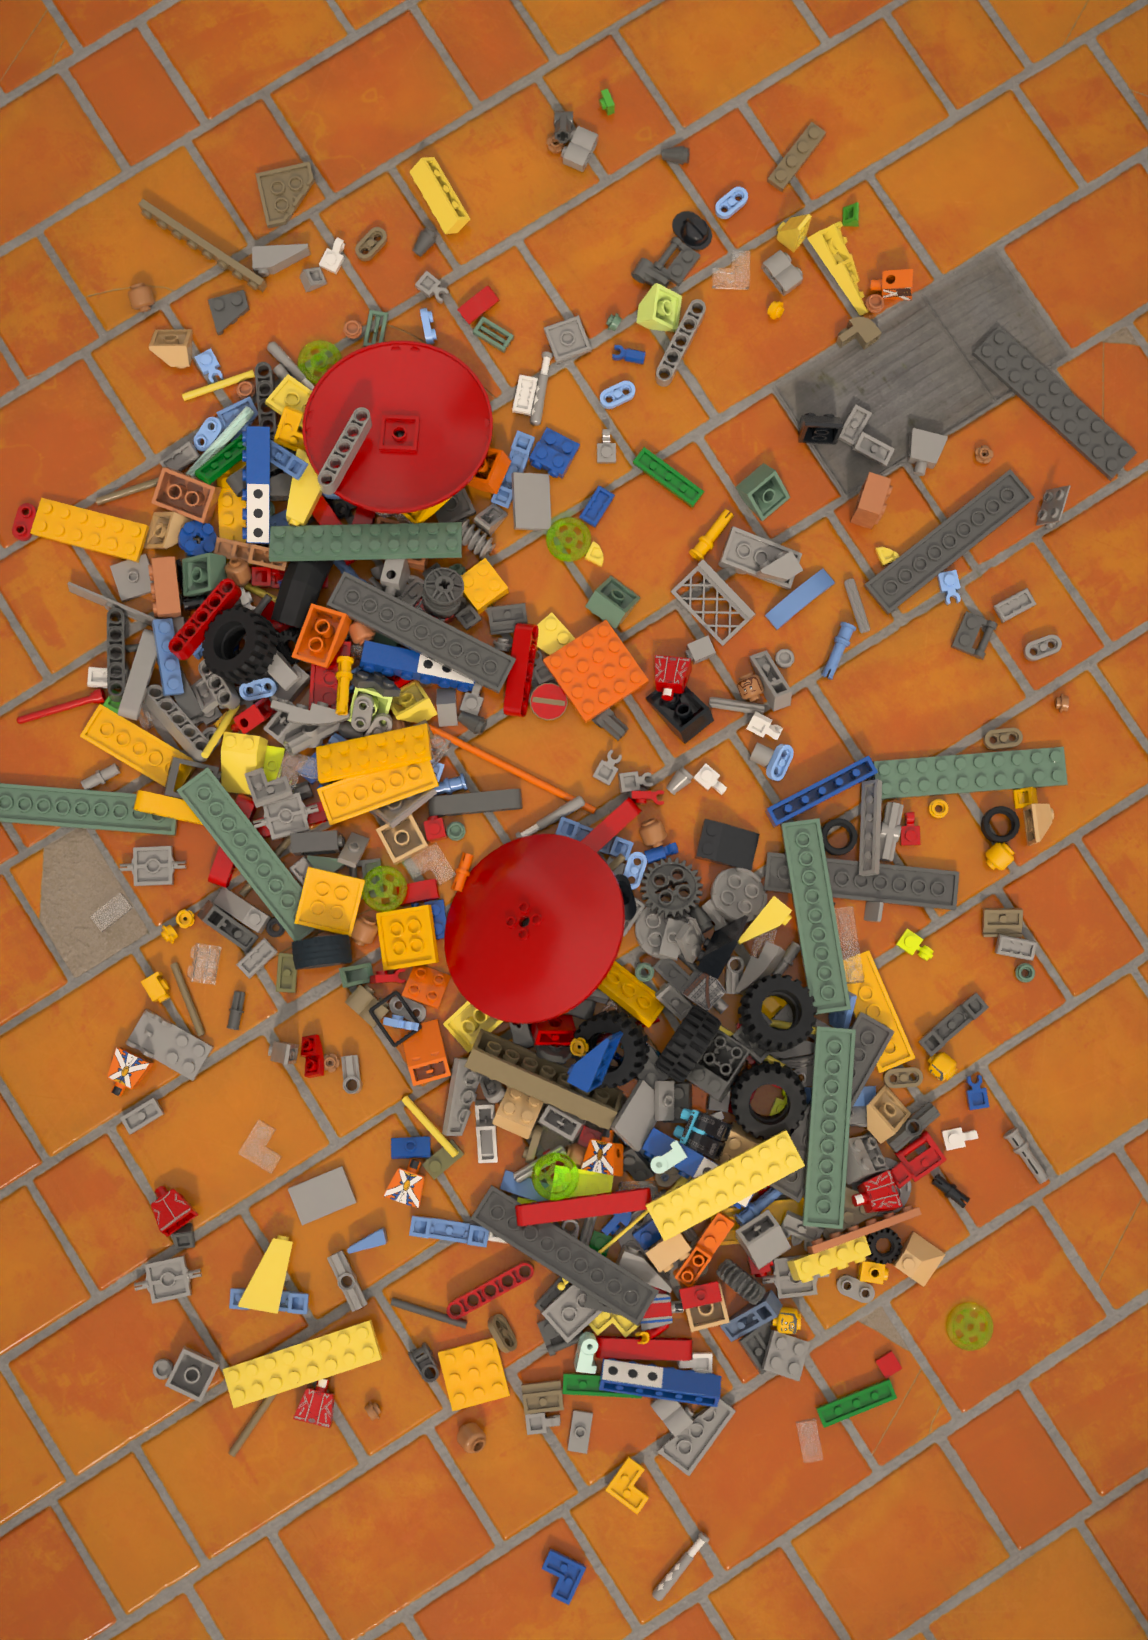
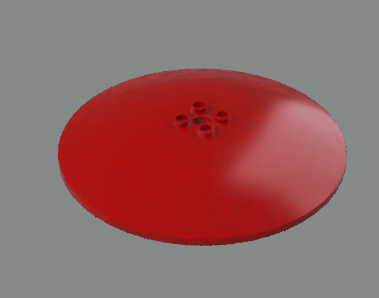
[302,341,493,514]
[444,834,625,1024]

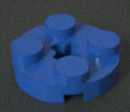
[178,520,217,557]

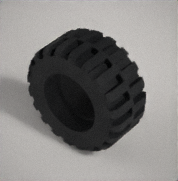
[202,606,278,684]
[738,974,817,1052]
[655,1005,721,1082]
[571,1010,650,1089]
[731,1061,807,1140]

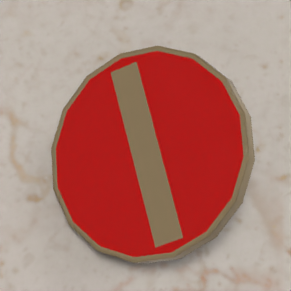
[530,683,568,721]

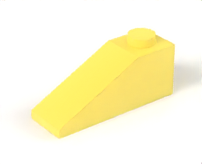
[777,214,812,253]
[738,896,792,945]

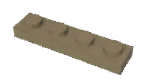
[767,122,826,192]

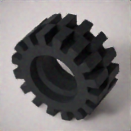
[275,627,301,665]
[866,1228,902,1264]

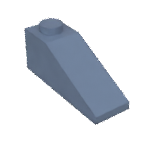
[720,1290,783,1342]

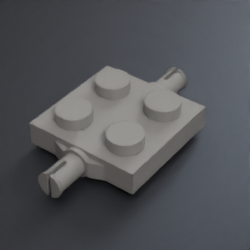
[253,792,319,840]
[120,846,187,886]
[762,1254,829,1299]
[134,1255,202,1304]

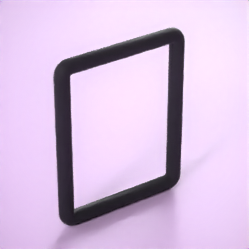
[369,991,422,1047]

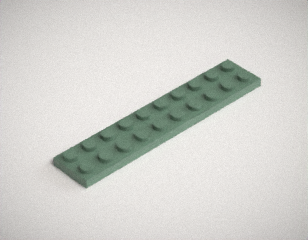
[269,522,462,562]
[873,747,1068,800]
[176,767,316,941]
[0,783,180,836]
[781,818,851,1015]
[802,1026,856,1229]

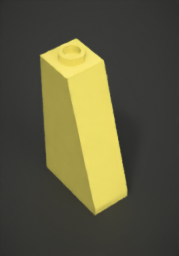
[286,449,322,527]
[238,1235,293,1314]

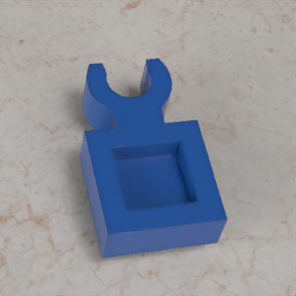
[966,1075,989,1110]

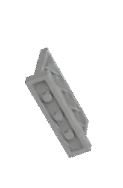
[670,560,756,646]

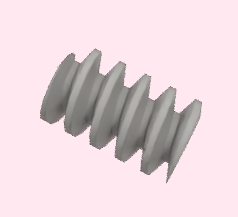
[462,519,496,560]

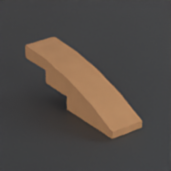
[214,537,287,571]

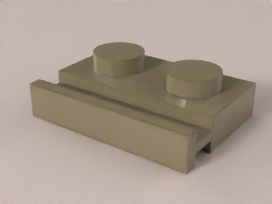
[982,908,1023,937]
[521,1379,564,1415]

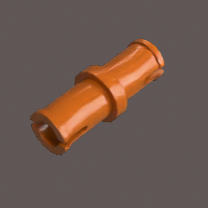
[451,852,474,892]

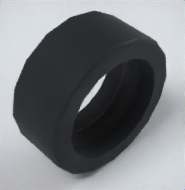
[981,806,1020,843]
[821,818,858,856]

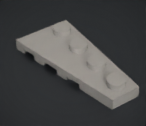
[442,1058,484,1136]
[657,1398,736,1476]

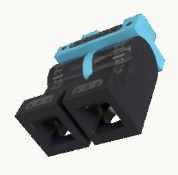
[673,1108,733,1160]

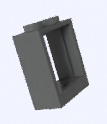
[164,756,221,799]
[290,830,345,856]

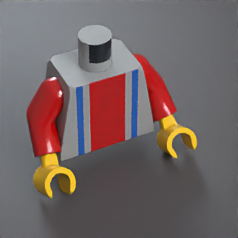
[635,1286,683,1344]

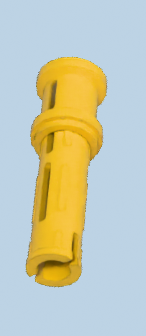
[689,509,734,562]
[335,656,354,715]

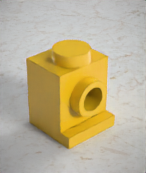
[141,972,170,1003]
[857,1260,888,1284]

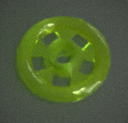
[298,340,342,384]
[546,517,591,562]
[362,866,407,912]
[532,1153,579,1201]
[946,1303,993,1351]

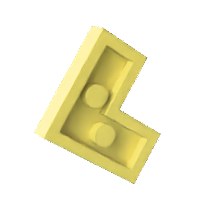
[588,1312,640,1338]

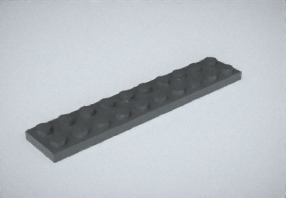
[972,327,1137,480]
[864,469,1034,615]
[326,571,516,694]
[763,852,959,910]
[769,1012,895,1203]
[470,1185,659,1326]

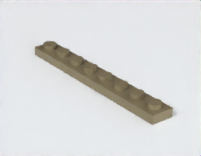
[138,198,267,292]

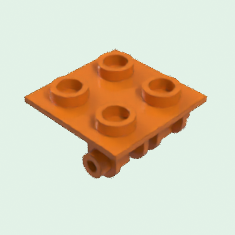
[401,965,451,1009]

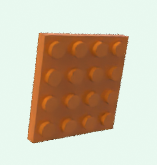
[543,620,649,723]

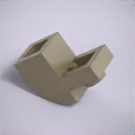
[836,317,882,350]

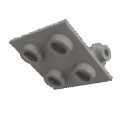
[1036,485,1070,529]

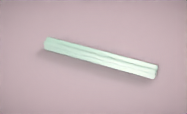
[186,406,254,477]

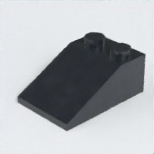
[798,413,843,445]
[646,686,714,744]
[695,819,760,871]
[697,915,748,979]

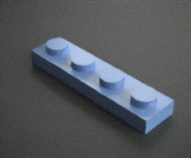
[152,618,184,696]

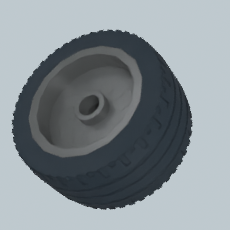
[292,935,352,970]

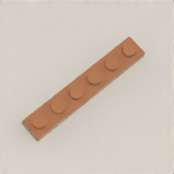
[807,1205,922,1254]

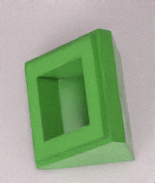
[842,202,859,227]

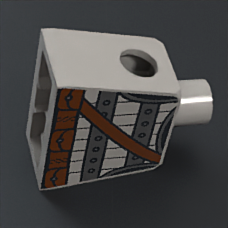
[682,972,729,1014]

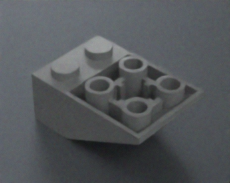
[686,1029,751,1103]

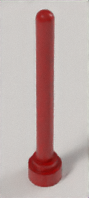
[16,688,106,724]

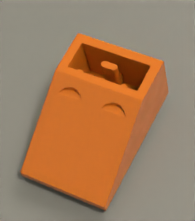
[400,1019,452,1086]

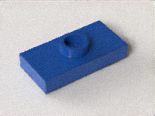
[579,486,615,528]
[391,1136,431,1159]

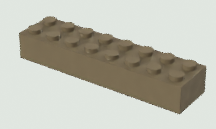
[464,1029,623,1130]

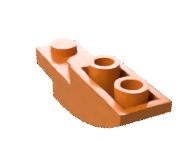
[674,1211,735,1287]

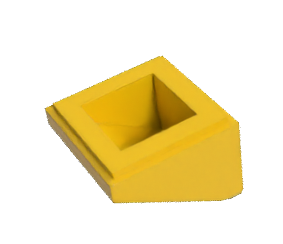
[1013,787,1038,809]

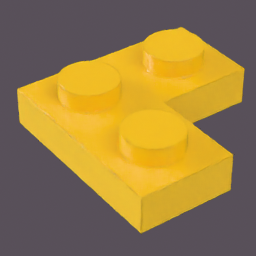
[273,406,306,452]
[605,1456,649,1514]

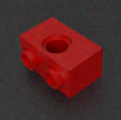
[531,1015,576,1045]

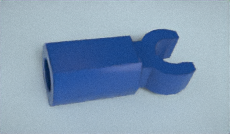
[612,345,646,365]
[644,842,679,864]

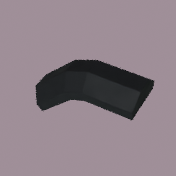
[270,560,335,629]

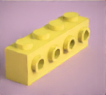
[410,157,470,234]
[787,1236,871,1283]

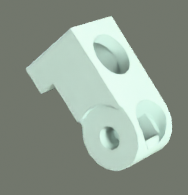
[651,1140,687,1174]
[573,1332,598,1374]

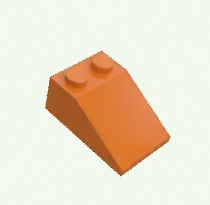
[467,448,511,494]
[291,603,352,669]

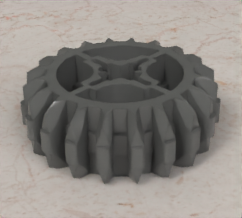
[716,1259,766,1305]

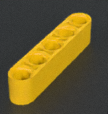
[133,790,203,825]

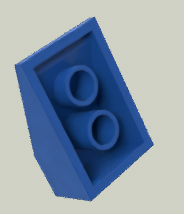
[567,1031,623,1093]

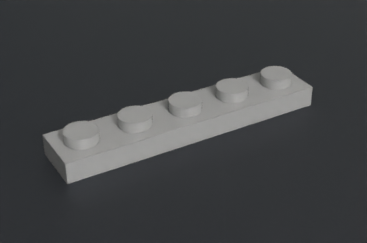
[859,779,882,876]

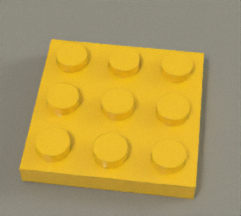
[294,866,365,936]
[376,905,439,971]
[438,1337,510,1411]

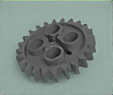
[640,857,703,919]

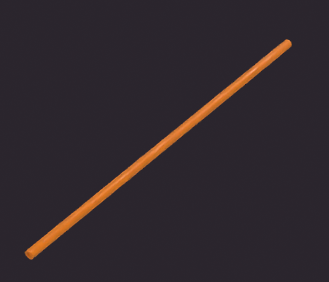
[349,684,597,814]

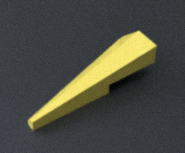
[807,221,869,316]

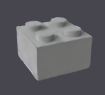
[165,1346,220,1403]

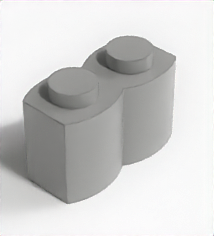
[561,126,599,172]
[761,250,803,296]
[650,1398,694,1437]

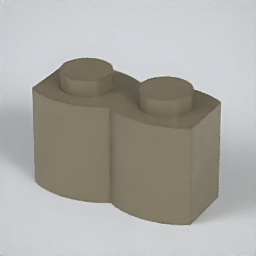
[345,984,390,1028]

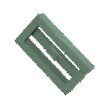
[363,310,389,347]
[472,316,514,353]

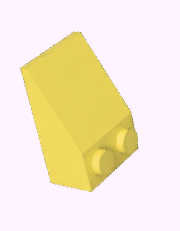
[221,732,268,795]
[443,1001,504,1053]

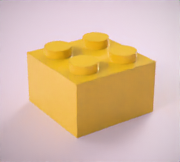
[461,558,509,614]

